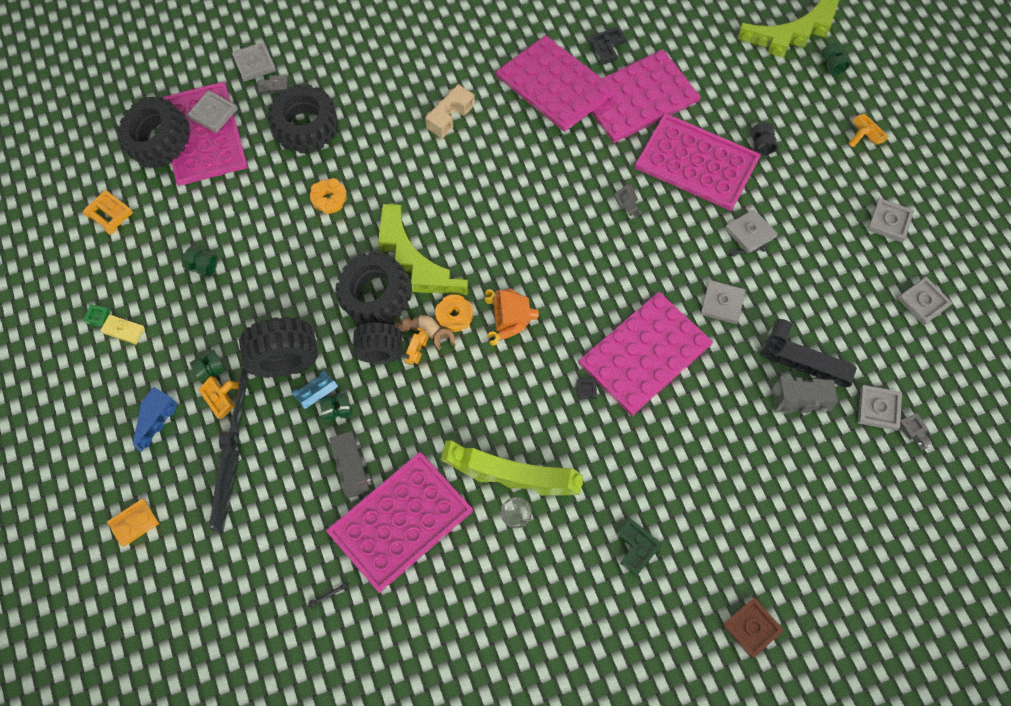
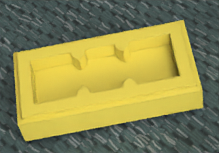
[100,315,145,345]

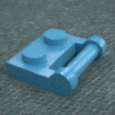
[291,371,338,409]

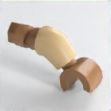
[394,315,456,351]

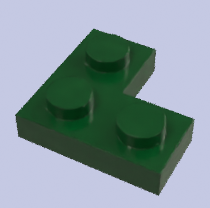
[617,518,662,577]

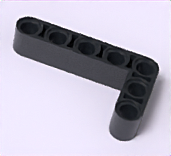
[760,319,857,387]

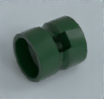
[820,42,851,76]
[182,246,218,277]
[189,350,226,384]
[319,392,352,423]

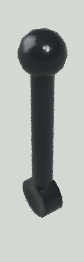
[729,245,767,257]
[308,582,349,608]

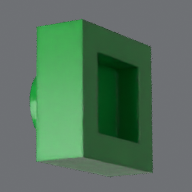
[83,304,110,327]

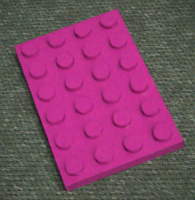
[496,35,615,132]
[591,49,701,143]
[163,81,248,186]
[635,113,761,211]
[578,292,713,416]
[326,452,473,594]

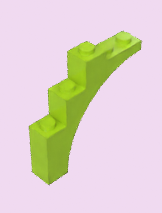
[738,0,839,58]

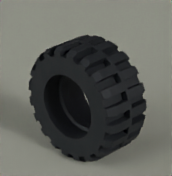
[268,84,338,153]
[117,97,190,168]
[336,251,412,325]
[239,317,318,378]

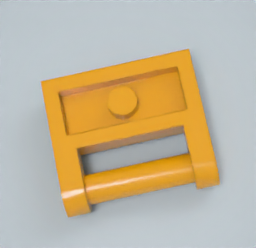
[83,190,133,235]

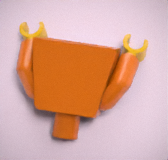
[484,289,539,346]

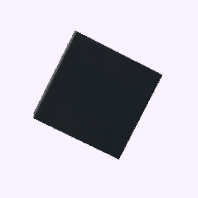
[576,378,597,399]

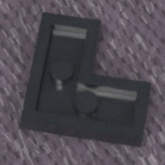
[588,27,626,65]

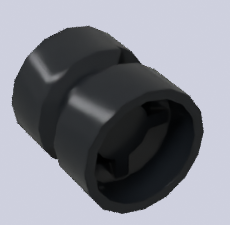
[750,122,778,156]

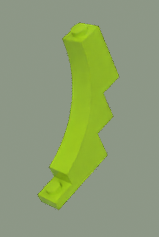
[378,203,468,295]
[441,440,584,496]

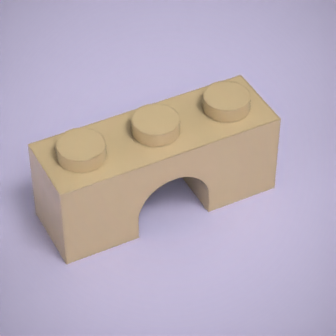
[425,84,475,139]

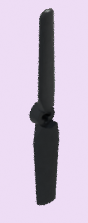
[209,366,249,533]

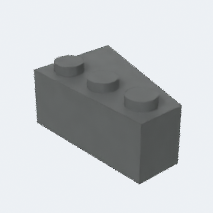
[771,376,838,414]
[329,431,372,499]

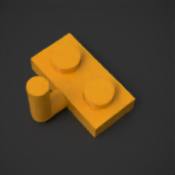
[849,114,889,147]
[198,376,239,419]

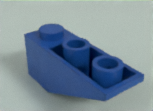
[133,387,178,452]

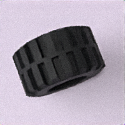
[353,323,402,364]

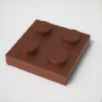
[722,597,784,659]

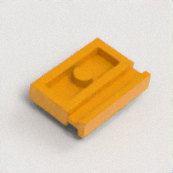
[107,499,160,547]

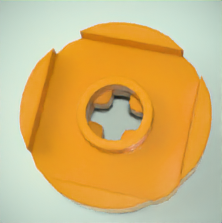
[310,178,347,214]
[435,295,473,332]
[404,327,429,365]

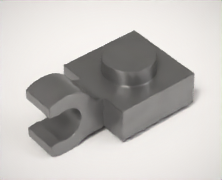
[257,75,288,94]
[614,184,641,218]
[900,413,932,451]

